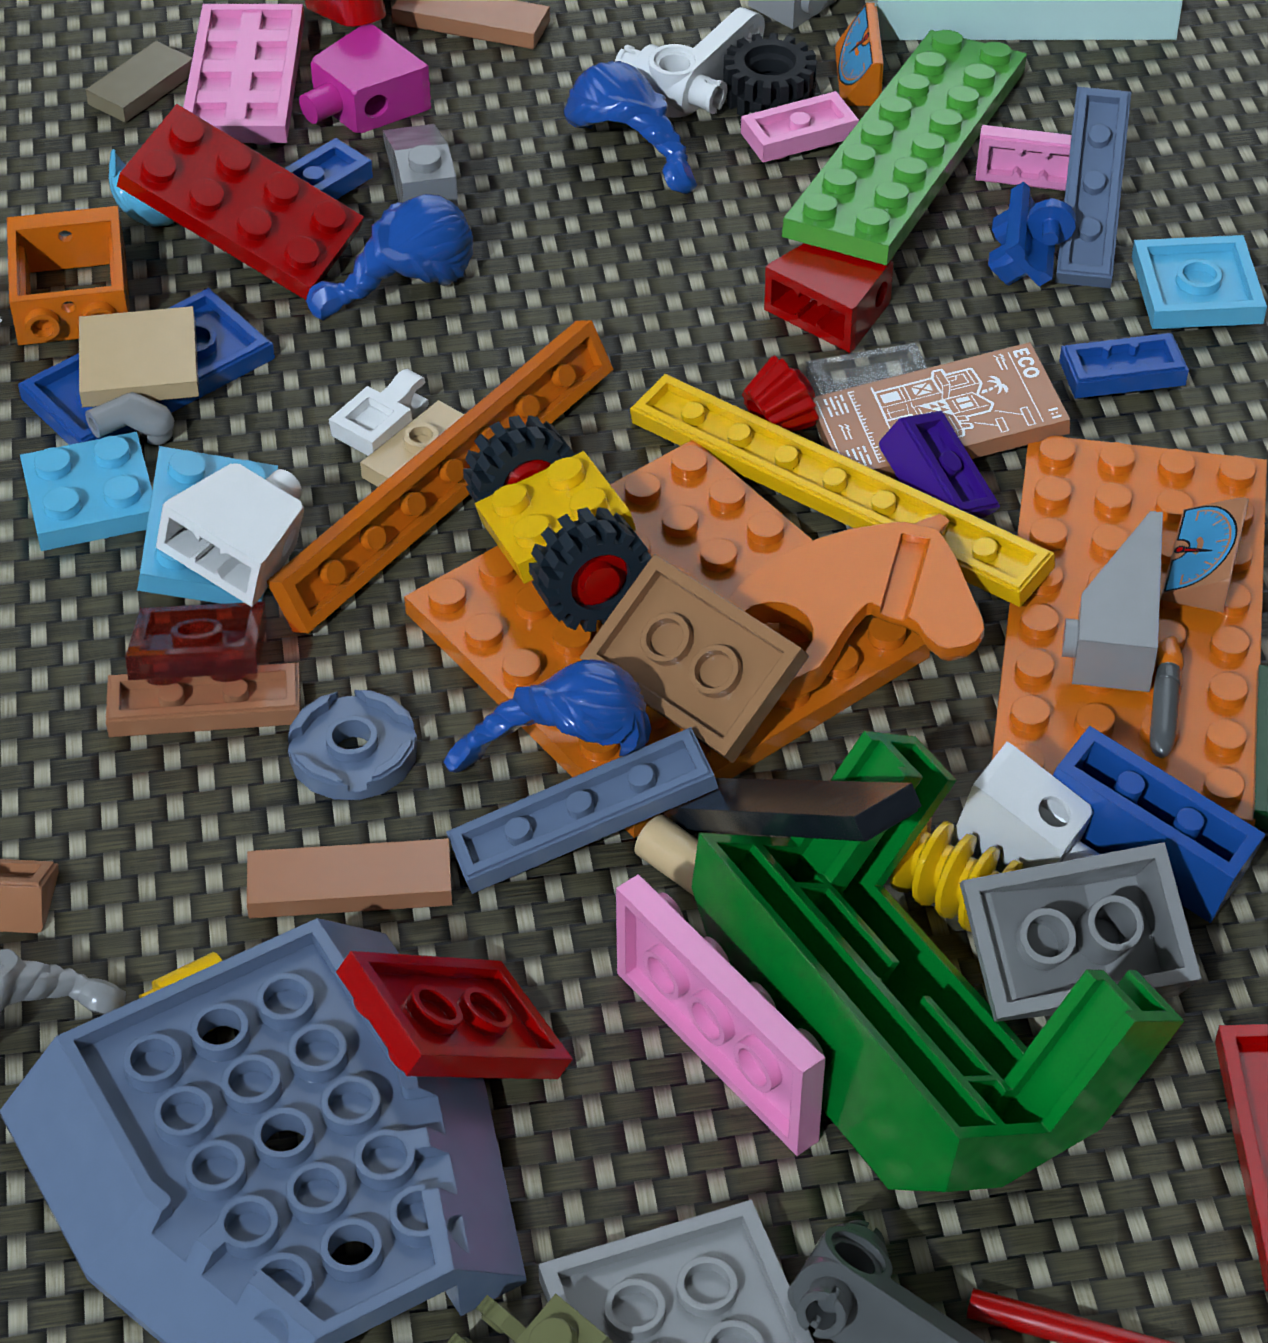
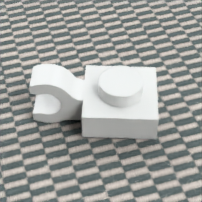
[328,369,429,456]

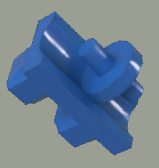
[988,182,1076,286]

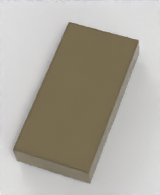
[85,41,192,123]

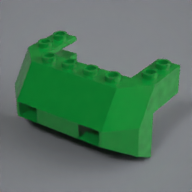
[692,731,1184,1192]

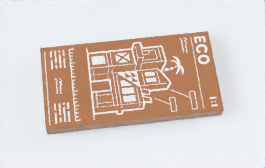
[812,342,1070,479]

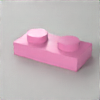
[741,91,859,163]

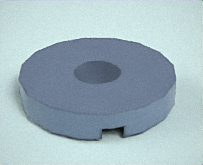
[288,690,417,800]

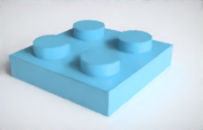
[1131,235,1267,329]
[20,432,152,551]

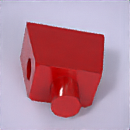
[764,243,893,353]

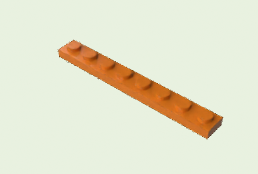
[266,320,614,634]

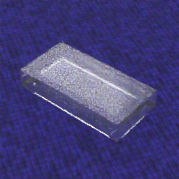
[806,343,928,397]

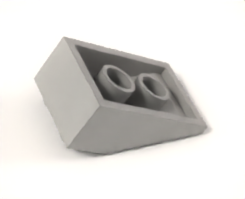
[960,842,1202,1022]

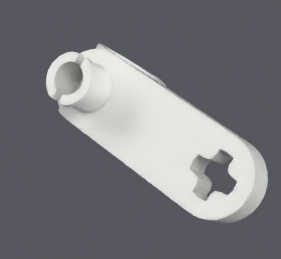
[615,7,765,118]

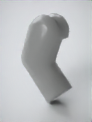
[85,392,175,445]

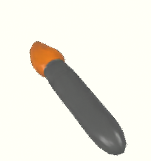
[1150,636,1184,759]

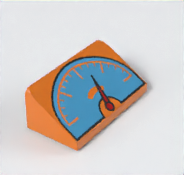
[835,3,884,106]

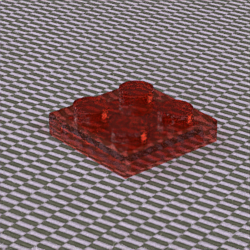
[125,602,267,685]

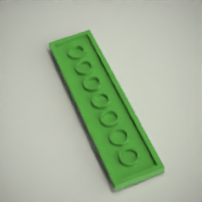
[782,30,1027,266]

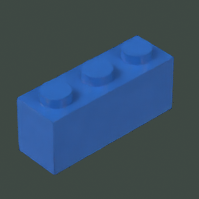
[1053,726,1266,923]

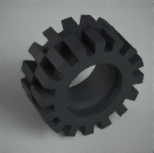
[723,33,817,116]

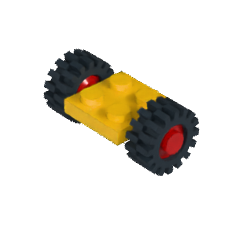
[463,415,652,632]

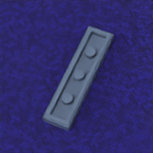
[1055,86,1131,288]
[446,727,718,894]

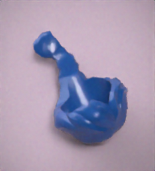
[564,61,697,194]
[306,194,473,321]
[444,659,652,773]

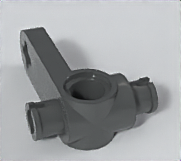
[787,1220,986,1343]

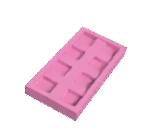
[183,4,305,145]

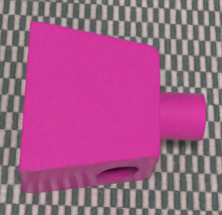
[299,23,431,133]

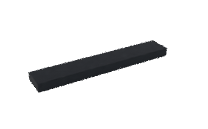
[660,778,922,842]

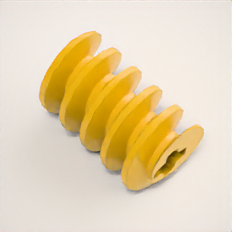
[889,821,1023,932]

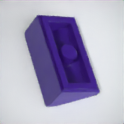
[879,411,1000,519]

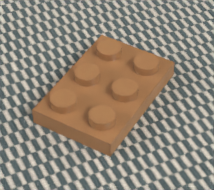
[580,554,809,763]

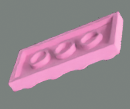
[616,874,825,1156]

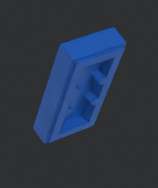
[1059,333,1189,399]

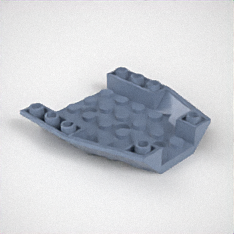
[0,918,526,1343]

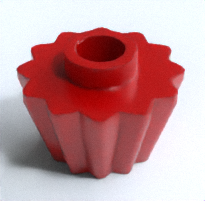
[742,355,819,432]

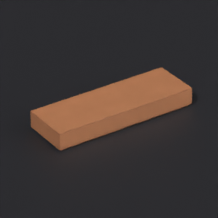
[391,0,550,49]
[106,662,301,737]
[247,838,453,919]

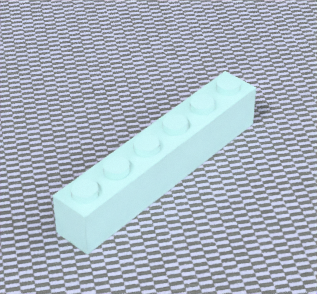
[873,0,1183,40]

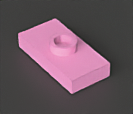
[975,125,1071,191]

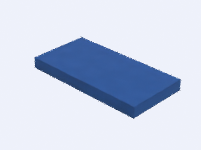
[18,288,275,445]

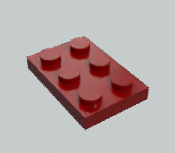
[336,951,573,1079]

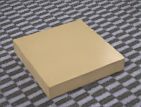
[79,306,199,407]

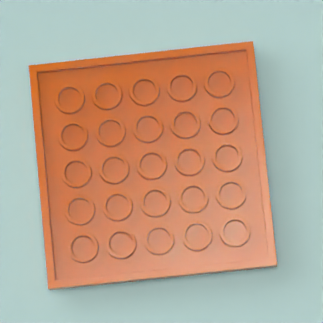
[404,440,930,838]

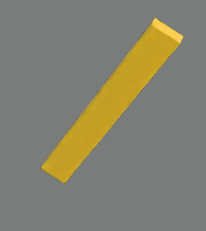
[630,374,1055,607]

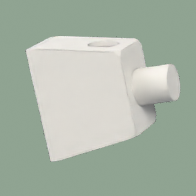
[156,463,304,607]
[950,742,1100,872]

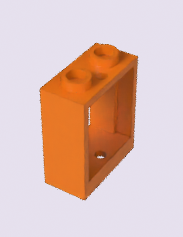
[7,206,130,346]

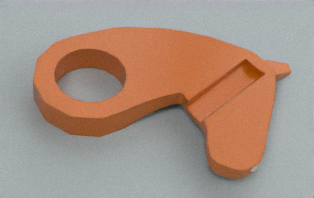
[726,514,985,701]

